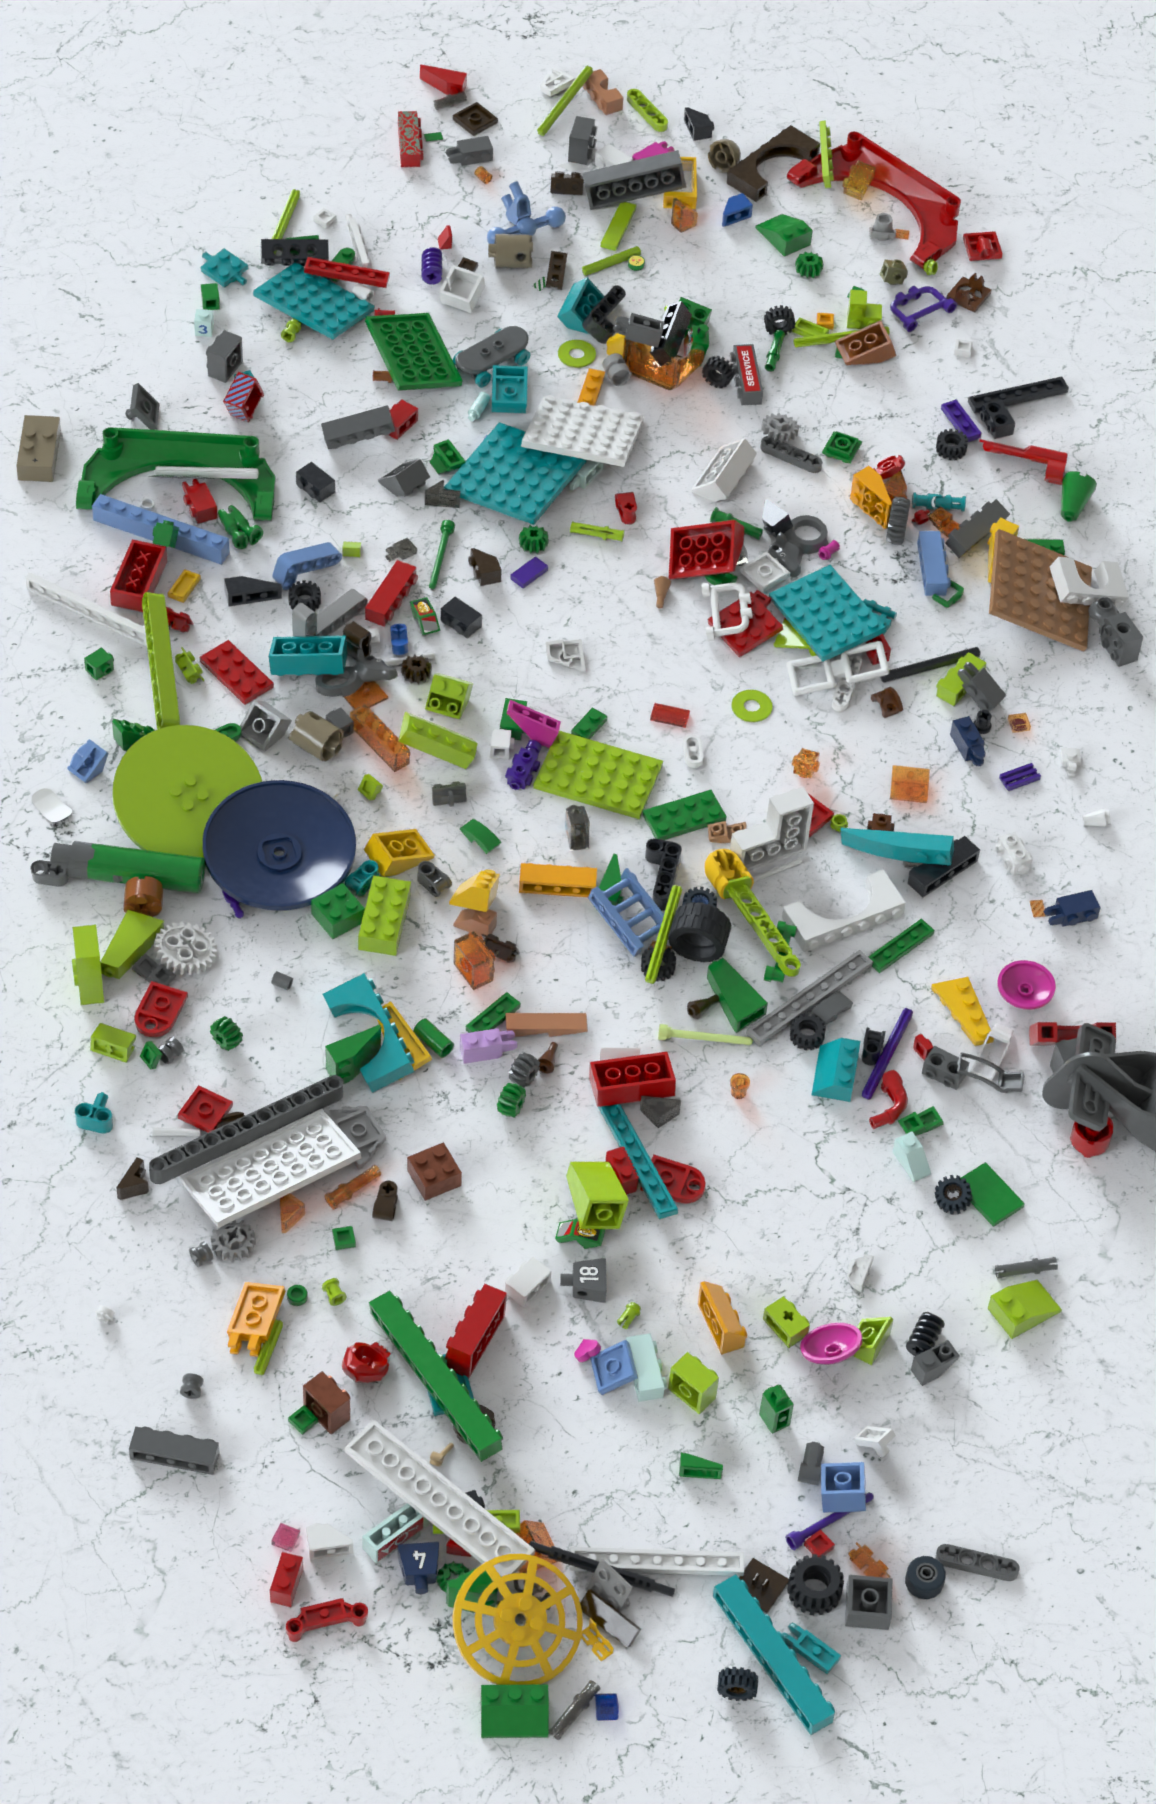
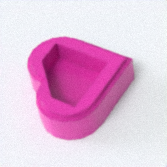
[574,1339,601,1362]

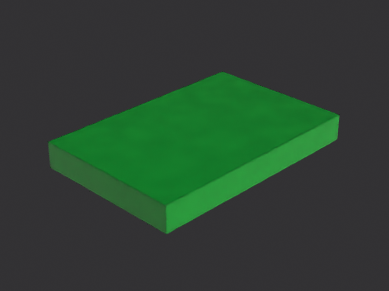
[961,1162,1025,1227]

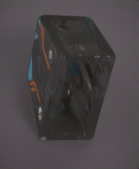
[565,805,590,851]

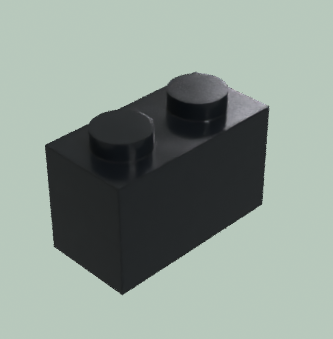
[296,461,335,503]
[440,596,482,639]

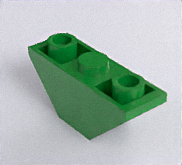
[112,719,155,751]

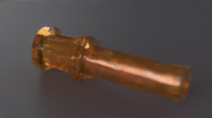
[324,1165,381,1209]

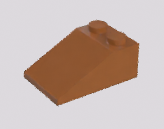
[834,320,897,365]

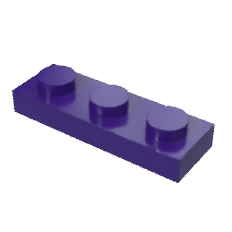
[941,399,982,442]

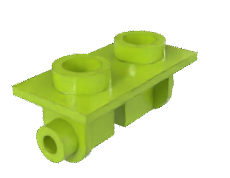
[175,647,205,684]

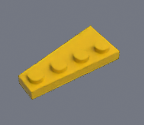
[931,977,994,1046]
[377,1001,432,1080]

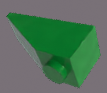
[599,854,625,906]

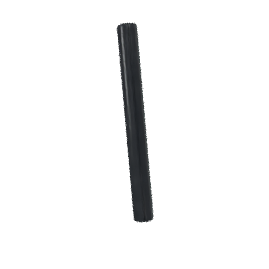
[880,647,981,683]

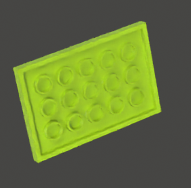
[533,731,663,820]

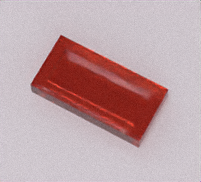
[650,703,690,728]

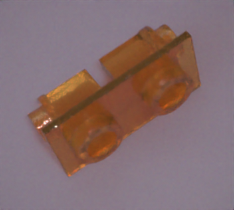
[848,1542,891,1578]

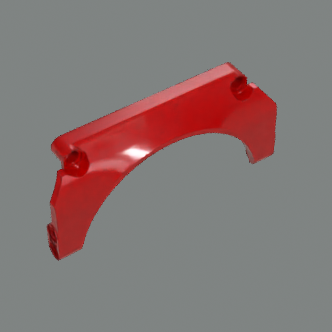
[786,131,961,269]

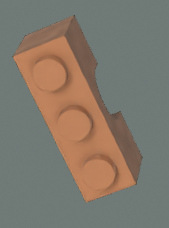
[583,69,624,115]

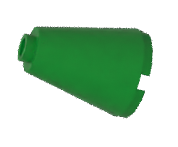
[1061,471,1097,522]

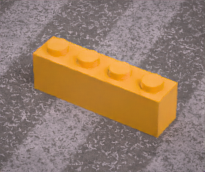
[519,863,597,897]

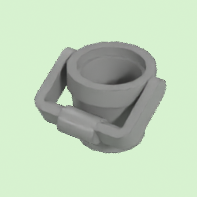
[869,213,896,241]

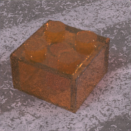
[453,931,495,990]

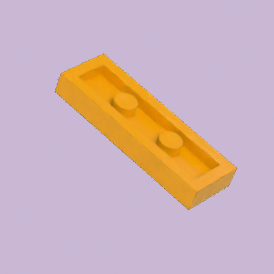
[577,368,605,406]

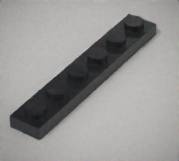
[968,376,1069,413]

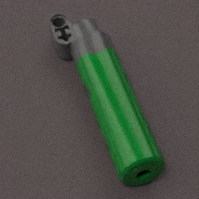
[30,841,206,893]

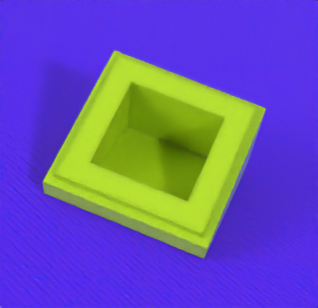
[342,541,361,557]

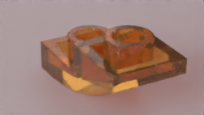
[928,507,960,538]

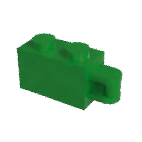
[759,1385,794,1434]

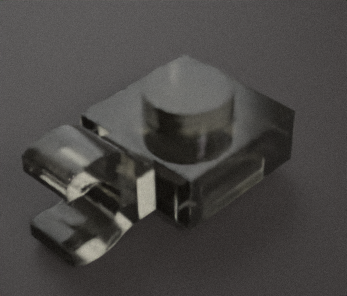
[385,538,418,562]

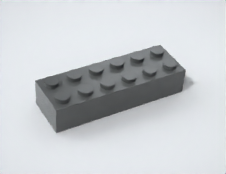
[582,150,686,210]

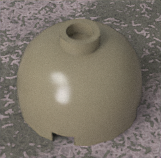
[708,139,741,173]

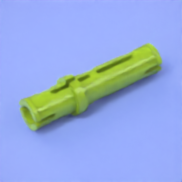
[570,521,624,542]

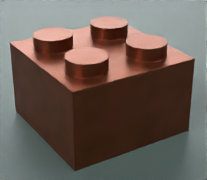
[407,1142,462,1201]
[303,1371,351,1434]

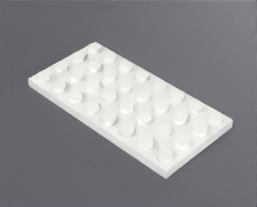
[180,1109,362,1228]

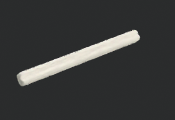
[155,466,259,479]

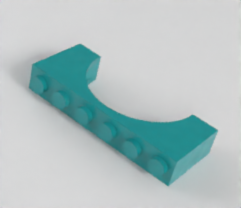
[322,973,415,1093]

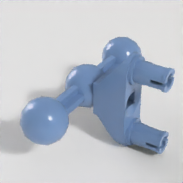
[487,181,566,244]

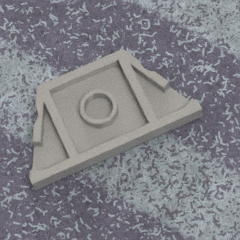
[323,1106,386,1170]

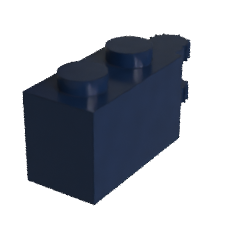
[950,716,986,767]
[1043,890,1101,927]

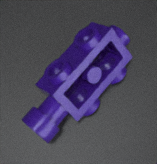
[505,740,542,790]

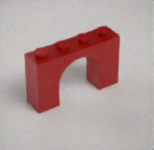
[1029,1022,1116,1046]

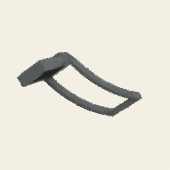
[957,1052,1025,1093]

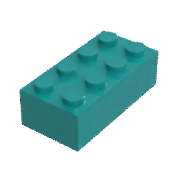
[268,636,348,676]

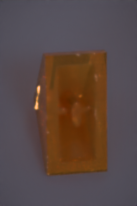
[280,1193,305,1233]

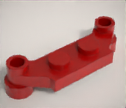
[286,1598,368,1642]

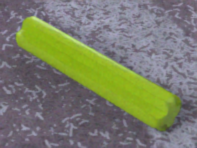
[254,1319,283,1375]

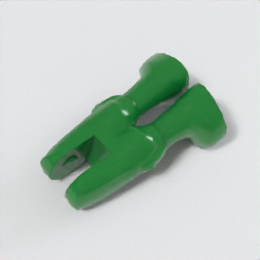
[218,505,263,549]

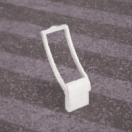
[970,1023,1014,1081]

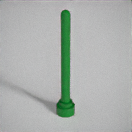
[429,520,455,590]

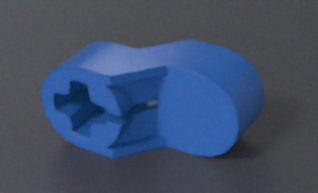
[390,624,409,655]

